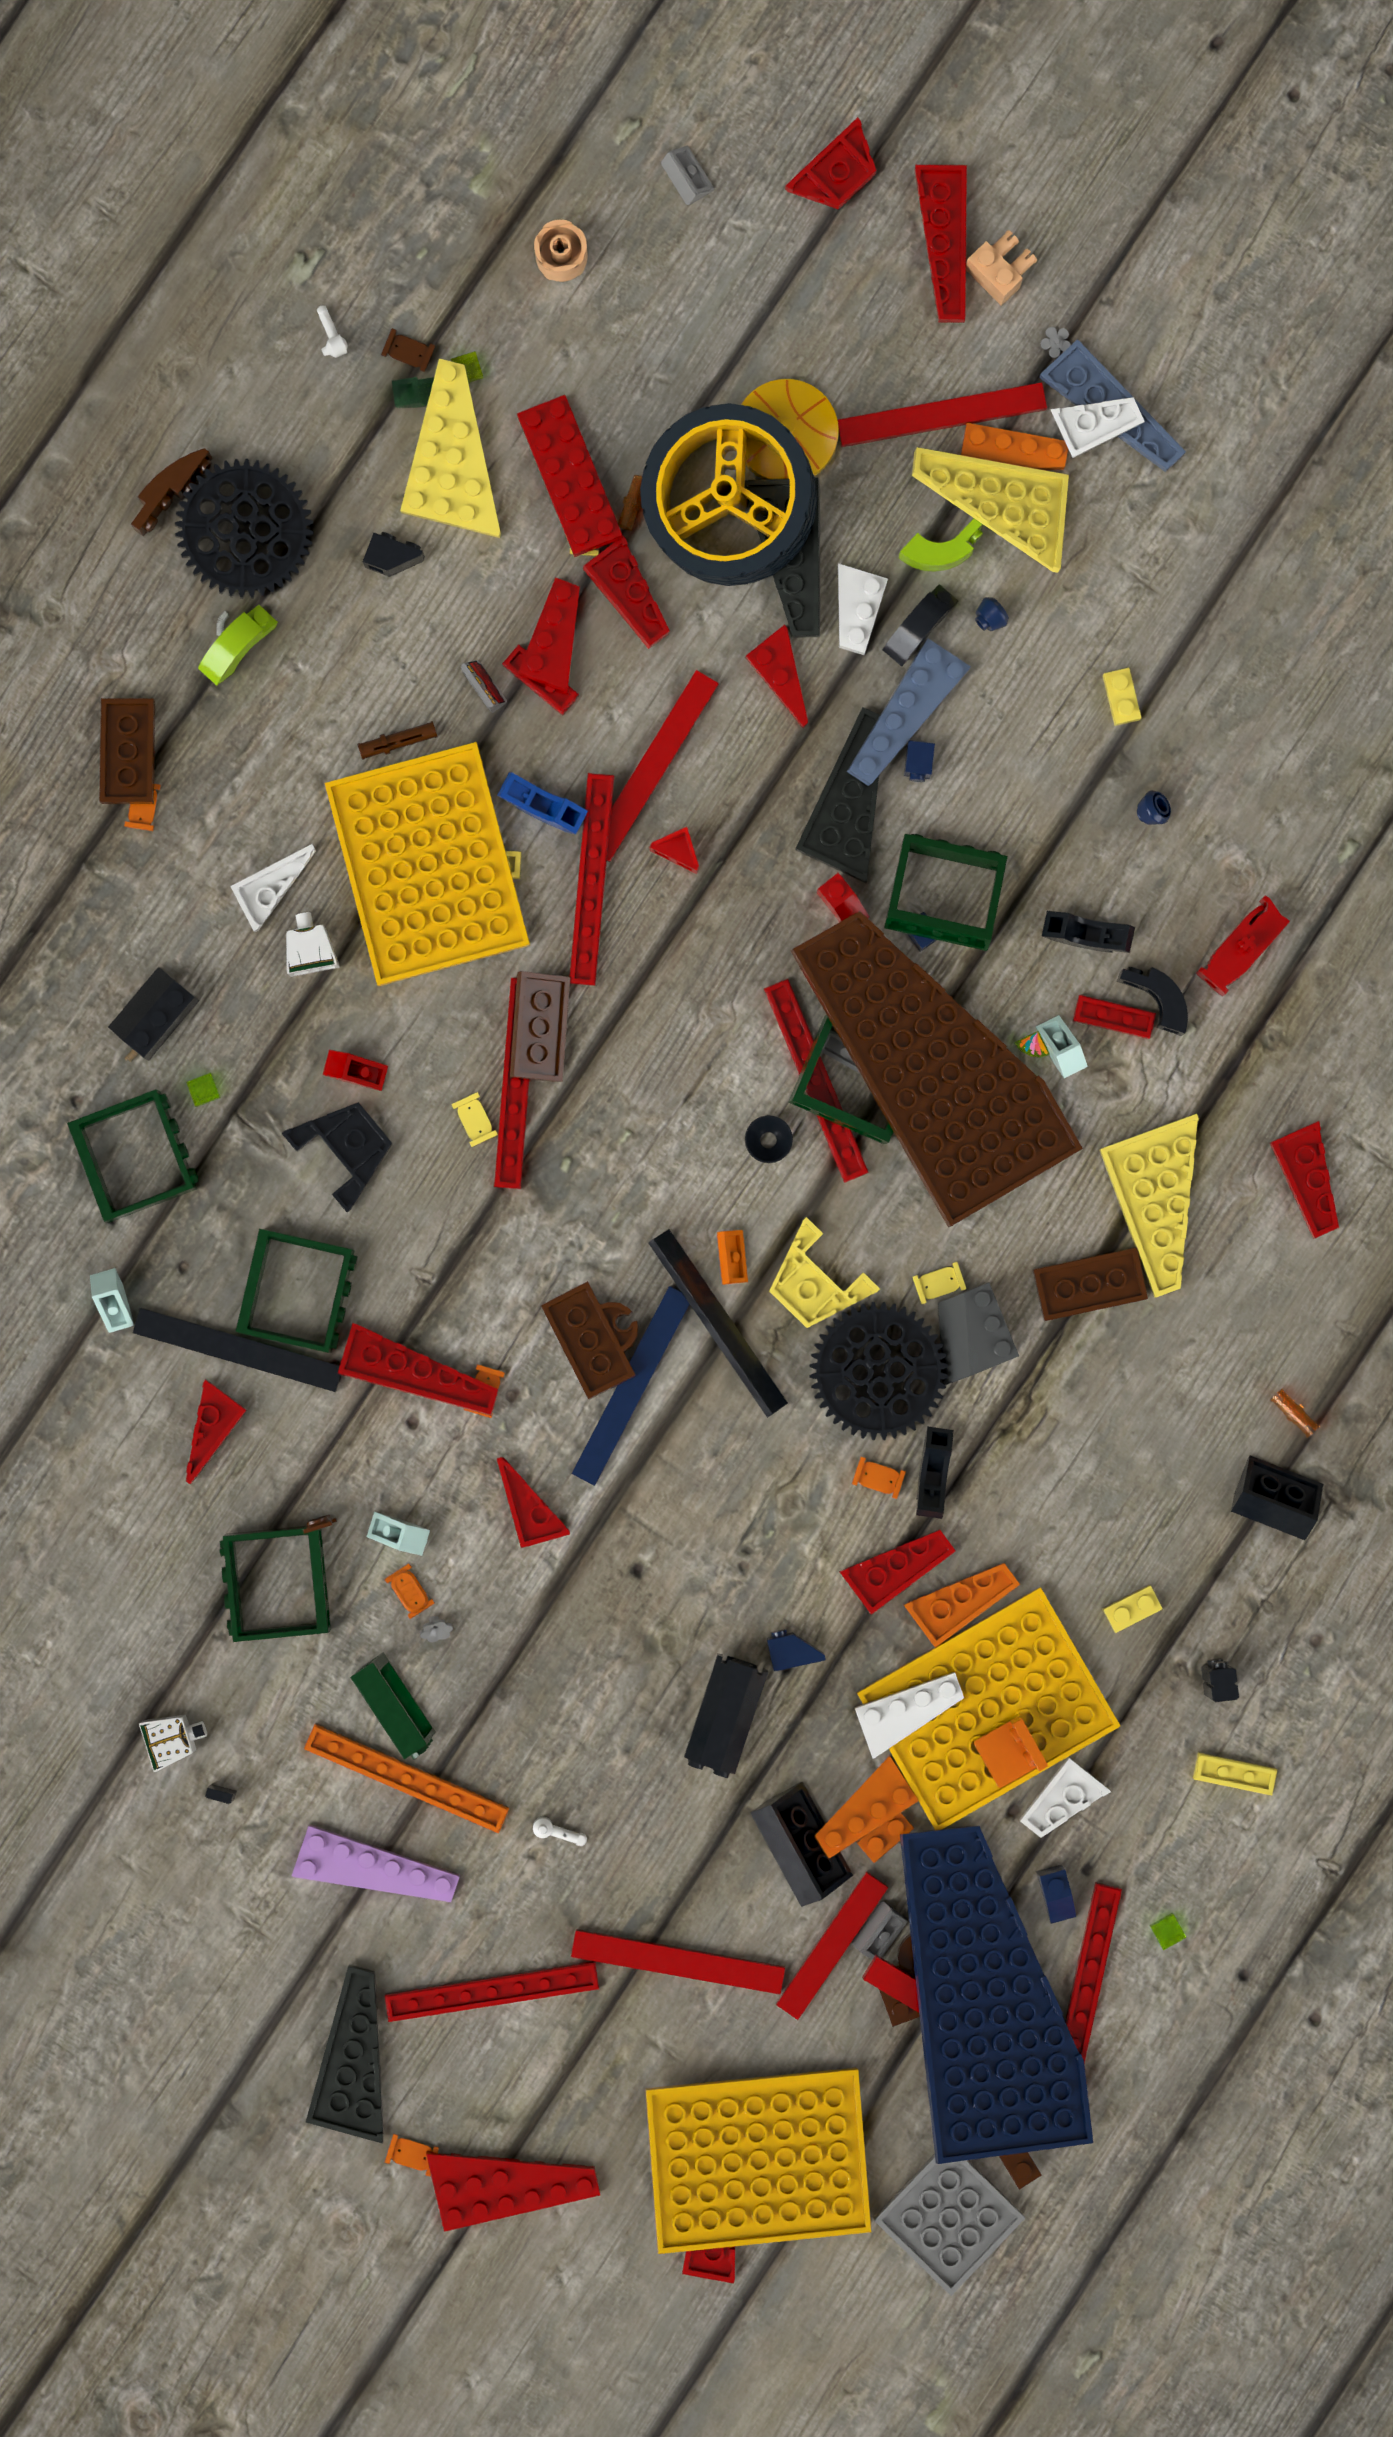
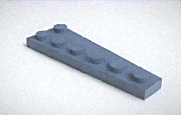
[1039,339,1186,472]
[847,639,971,786]

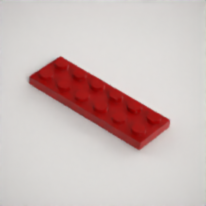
[517,395,623,557]

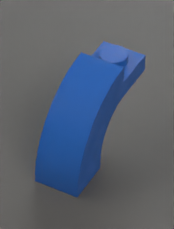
[497,772,588,834]

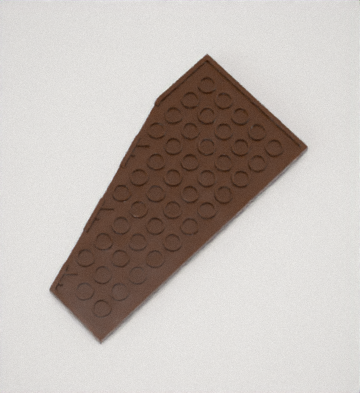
[790,911,1083,1227]

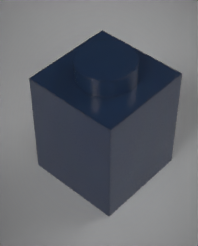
[904,741,935,782]

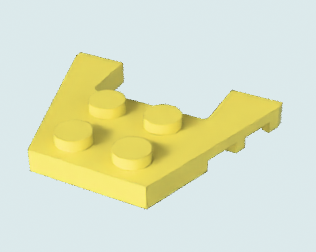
[769,1217,880,1328]

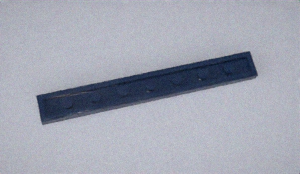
[571,1286,689,1486]

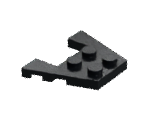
[282,1102,393,1213]

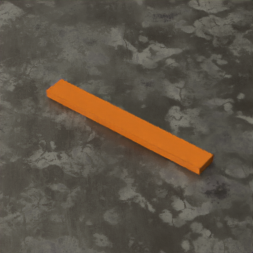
[304,1723,509,1834]

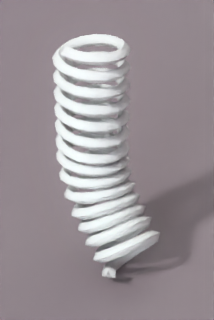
[216,611,229,636]

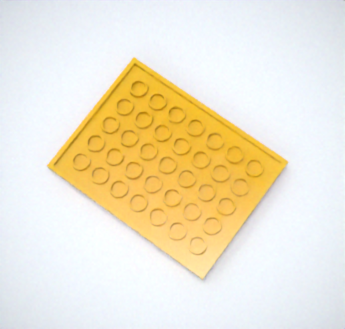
[325,742,531,986]
[856,1587,1120,1830]
[645,2068,871,2254]

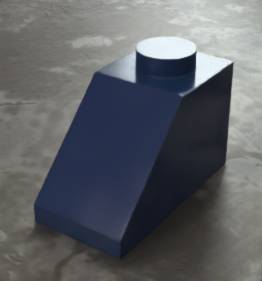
[767,1629,826,1671]
[1036,1864,1076,1924]

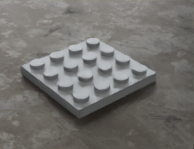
[874,2154,1025,2296]

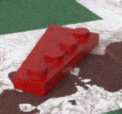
[583,536,670,649]
[518,577,580,693]
[1270,1121,1339,1239]
[839,1529,956,1615]

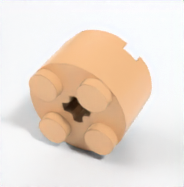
[534,220,588,282]

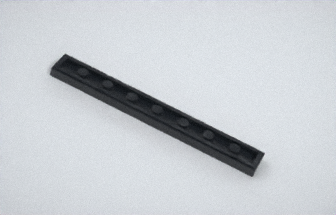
[648,1229,788,1418]
[133,1308,341,1392]

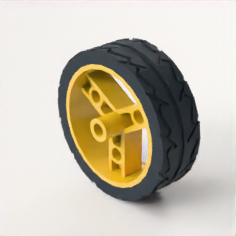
[640,403,817,586]

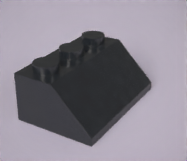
[108,967,199,1061]
[1231,1455,1324,1540]

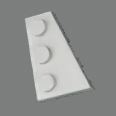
[1050,397,1145,458]
[838,563,888,655]
[1019,1757,1111,1838]

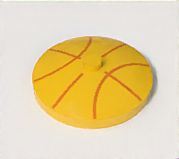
[741,379,839,480]

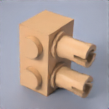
[966,230,1037,306]

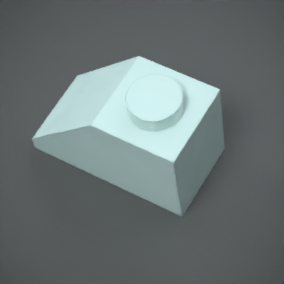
[1036,1015,1088,1078]
[90,1268,134,1333]
[367,1512,430,1556]

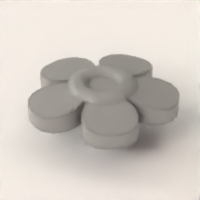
[1041,327,1071,358]

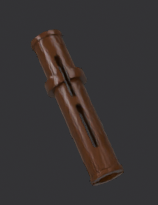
[357,721,437,760]

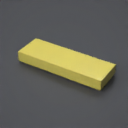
[1193,1752,1278,1796]

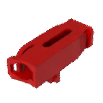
[1196,895,1290,997]

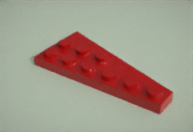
[426,2151,601,2232]

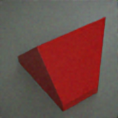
[649,827,699,874]

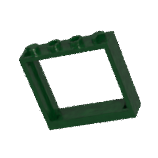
[884,834,1008,951]
[788,1015,893,1145]
[67,1089,199,1223]
[235,1229,358,1353]
[219,1526,331,1642]
[350,1652,436,1760]

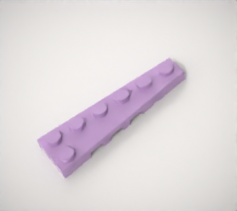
[292,1825,460,1902]

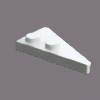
[230,844,316,932]

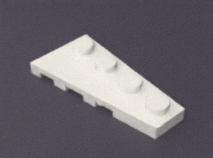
[855,1672,964,1759]

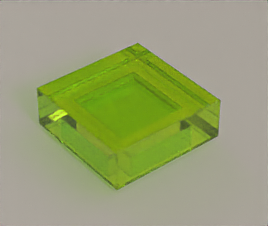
[451,351,484,383]
[186,1073,221,1107]
[1149,1913,1187,1951]

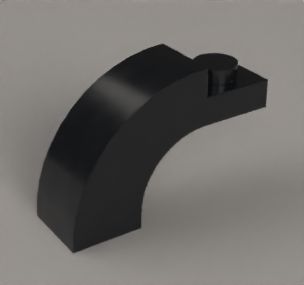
[882,584,959,666]
[1042,911,1135,953]
[1117,967,1188,1036]
[916,1426,954,1519]

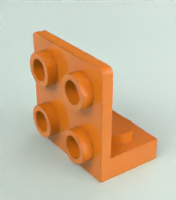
[974,1716,1048,1788]

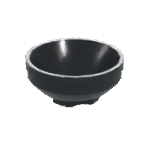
[745,1115,793,1164]

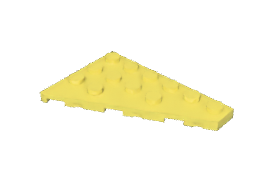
[400,359,501,538]
[912,447,1069,573]
[1099,1114,1199,1298]

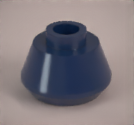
[975,597,1009,631]
[1137,790,1171,825]

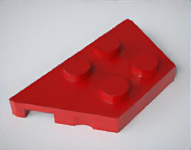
[785,117,876,210]

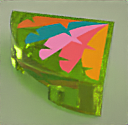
[1014,1031,1050,1058]

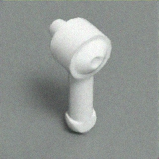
[317,305,348,358]
[533,1816,587,1846]

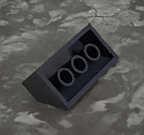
[750,1782,853,1907]

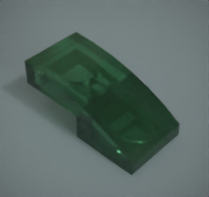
[392,377,434,408]

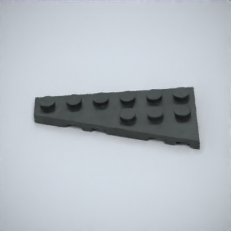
[745,478,820,638]
[795,707,880,883]
[306,1964,384,2144]

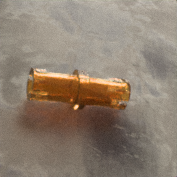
[618,475,642,531]
[1270,1388,1320,1438]

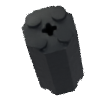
[684,1653,769,1778]

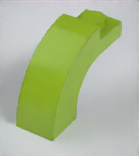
[898,518,983,572]
[198,605,278,686]

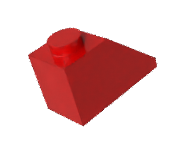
[817,872,870,922]
[323,1050,388,1091]

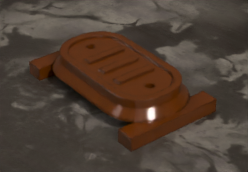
[381,328,436,373]
[303,1515,337,1534]

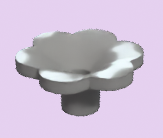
[420,1616,453,1642]

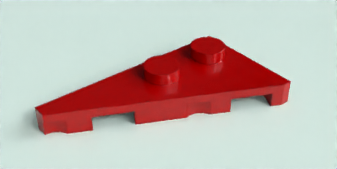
[745,624,808,728]
[186,1379,247,1484]
[497,1457,570,1548]

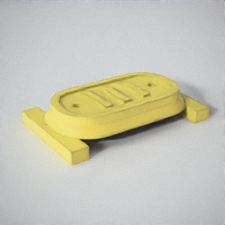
[451,1092,498,1147]
[912,1262,966,1304]

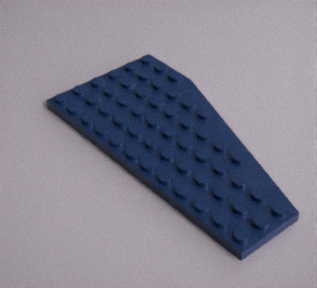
[900,1826,1093,2164]

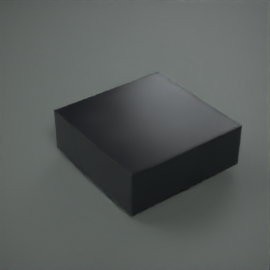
[205,1784,237,1804]

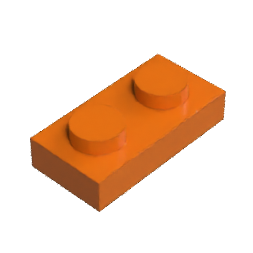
[717,1230,748,1285]
[856,1813,914,1863]

